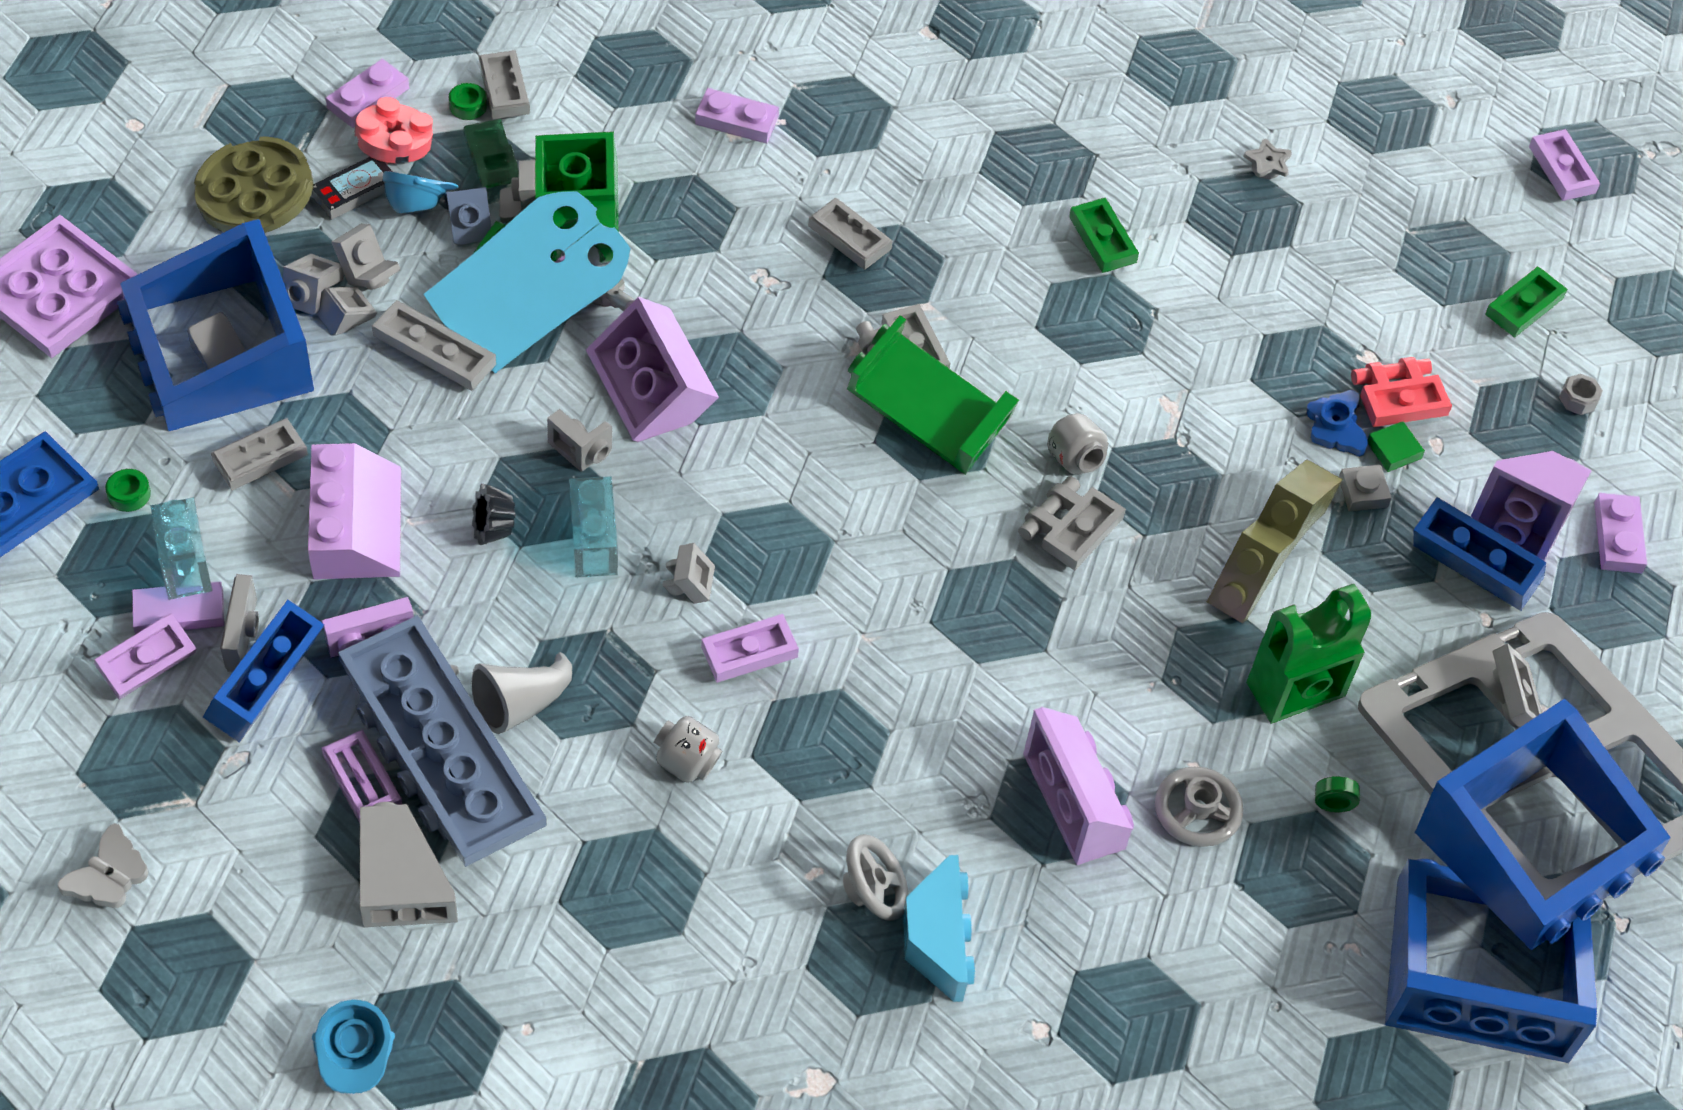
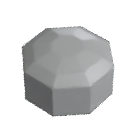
[1559,374,1603,415]

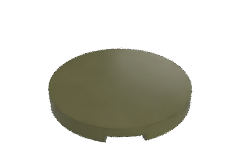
[194,136,313,233]

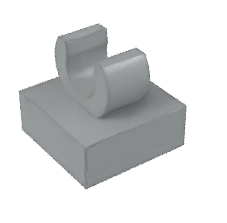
[663,543,715,604]

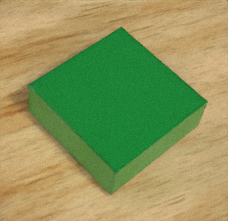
[1367,421,1425,472]

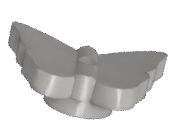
[58,823,148,908]

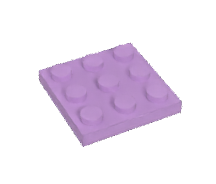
[0,215,138,358]

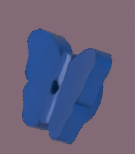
[1306,390,1368,457]

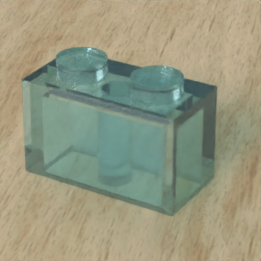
[569,476,618,578]
[150,497,213,600]

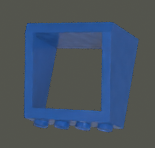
[117,219,314,431]
[1414,698,1671,950]
[1385,858,1597,1063]

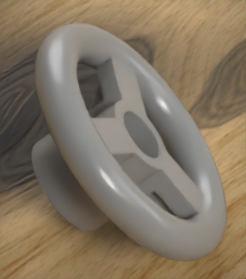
[1155,767,1243,847]
[843,834,909,921]

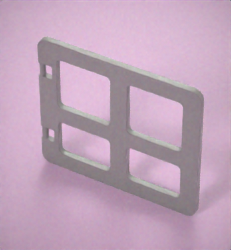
[1358,612,1683,900]

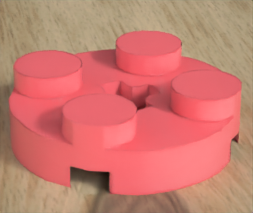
[354,97,433,163]

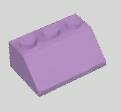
[586,297,719,442]
[308,443,401,579]
[1471,451,1592,561]
[1023,707,1134,865]

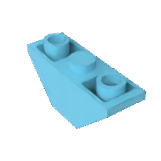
[902,855,975,1002]

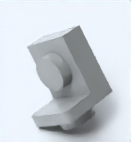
[499,160,535,223]
[331,223,401,290]
[283,254,344,315]
[547,409,612,472]

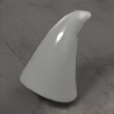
[471,652,572,734]

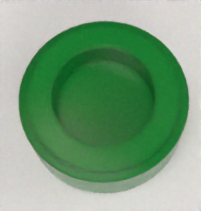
[448,83,487,120]
[105,469,151,512]
[1315,776,1360,813]

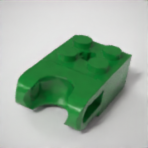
[535,131,619,263]
[1246,584,1371,724]

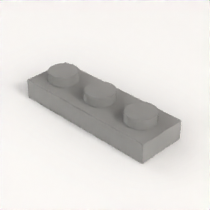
[372,300,496,391]

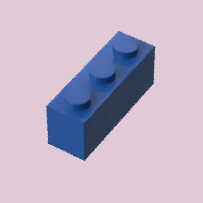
[1413,497,1547,611]
[202,600,325,743]

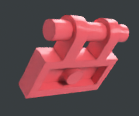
[1351,357,1452,427]

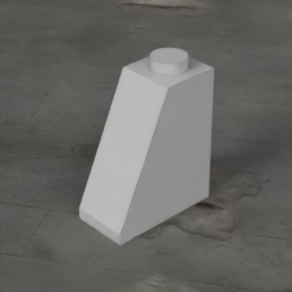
[360,802,458,928]

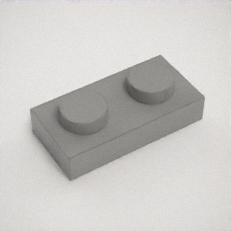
[1492,643,1542,728]

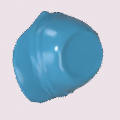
[382,171,459,213]
[312,999,395,1094]

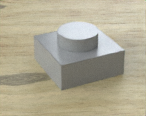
[1339,465,1392,511]

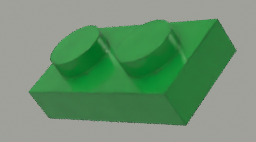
[1069,197,1139,273]
[1485,266,1568,338]

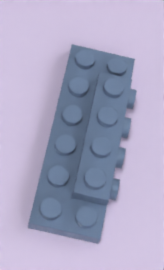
[338,615,547,867]

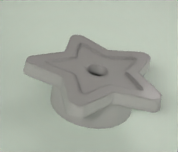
[1243,139,1292,179]

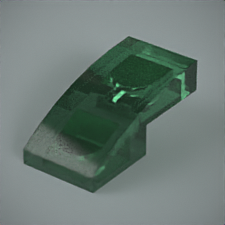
[464,119,519,188]

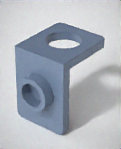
[444,187,492,245]

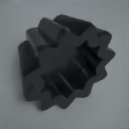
[472,484,516,545]

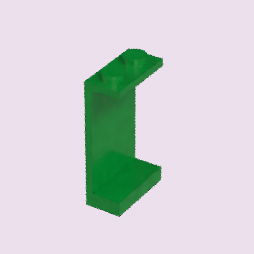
[847,315,1019,475]

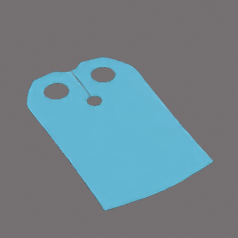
[424,191,631,373]

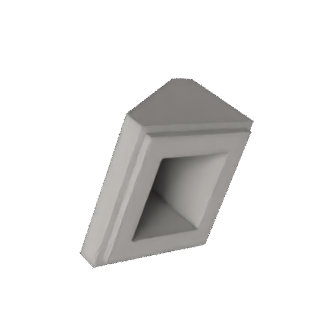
[316,286,377,335]
[187,312,246,370]

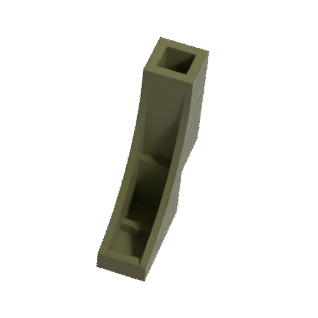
[1206,459,1343,623]

